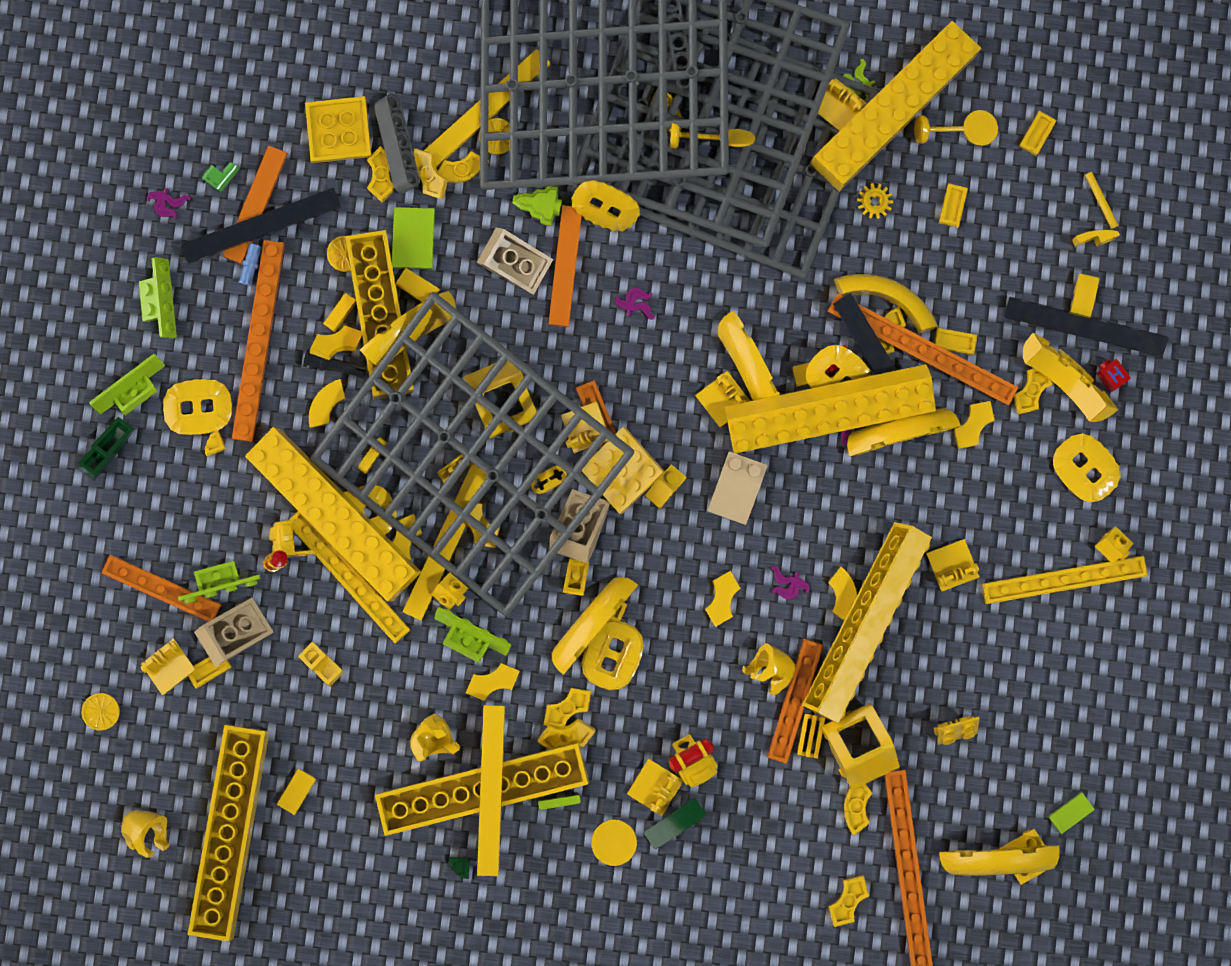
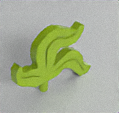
[843,59,876,102]

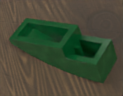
[78,417,134,481]
[643,797,707,849]

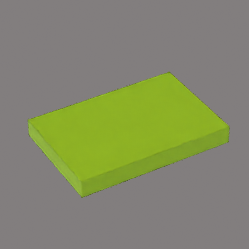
[392,207,435,269]

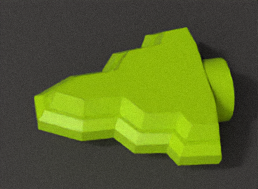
[512,186,562,227]

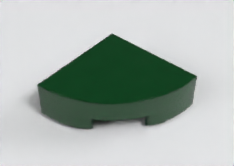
[449,857,470,879]

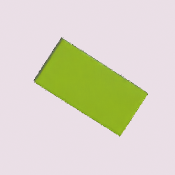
[1048,792,1095,834]
[538,794,581,810]

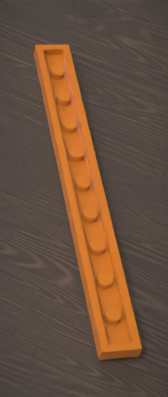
[232,240,285,442]
[828,293,1018,405]
[884,770,933,966]

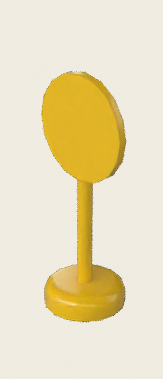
[914,110,998,146]
[670,119,755,149]

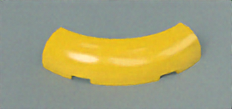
[834,274,938,334]
[360,291,456,366]
[717,311,780,401]
[1023,333,1118,422]
[847,408,961,457]
[552,577,638,675]
[939,845,1060,875]

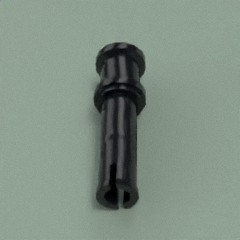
[303,349,367,379]

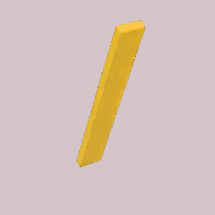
[424,49,551,168]
[403,463,487,621]
[289,511,411,644]
[981,556,1148,604]
[477,705,505,876]

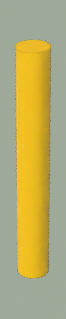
[1085,172,1119,229]

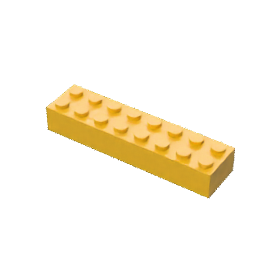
[345,230,414,400]

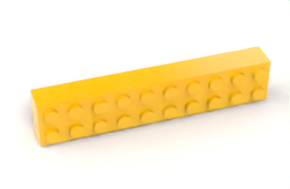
[810,21,981,192]
[724,364,936,454]
[245,427,421,602]
[802,522,932,723]
[188,725,270,942]
[375,742,590,836]

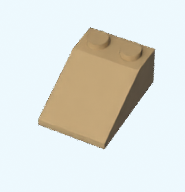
[477,228,553,295]
[707,452,768,525]
[549,489,610,563]
[194,598,274,667]

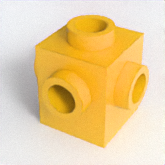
[431,572,468,610]

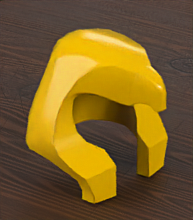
[742,643,795,695]
[410,714,460,762]
[121,810,170,858]

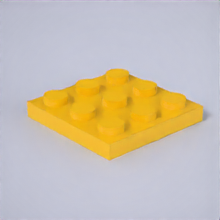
[305,96,372,163]
[582,427,665,514]

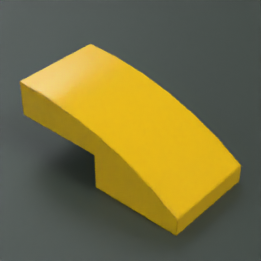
[1072,230,1120,247]
[1070,273,1099,317]
[298,641,344,686]

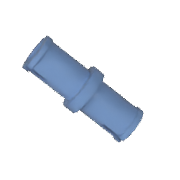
[238,243,262,286]

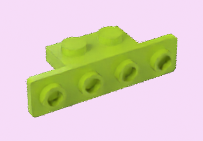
[139,257,177,339]
[89,354,165,415]
[178,561,261,604]
[434,607,511,663]

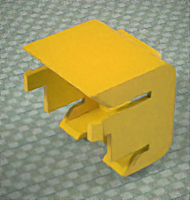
[464,361,537,439]
[821,703,900,790]

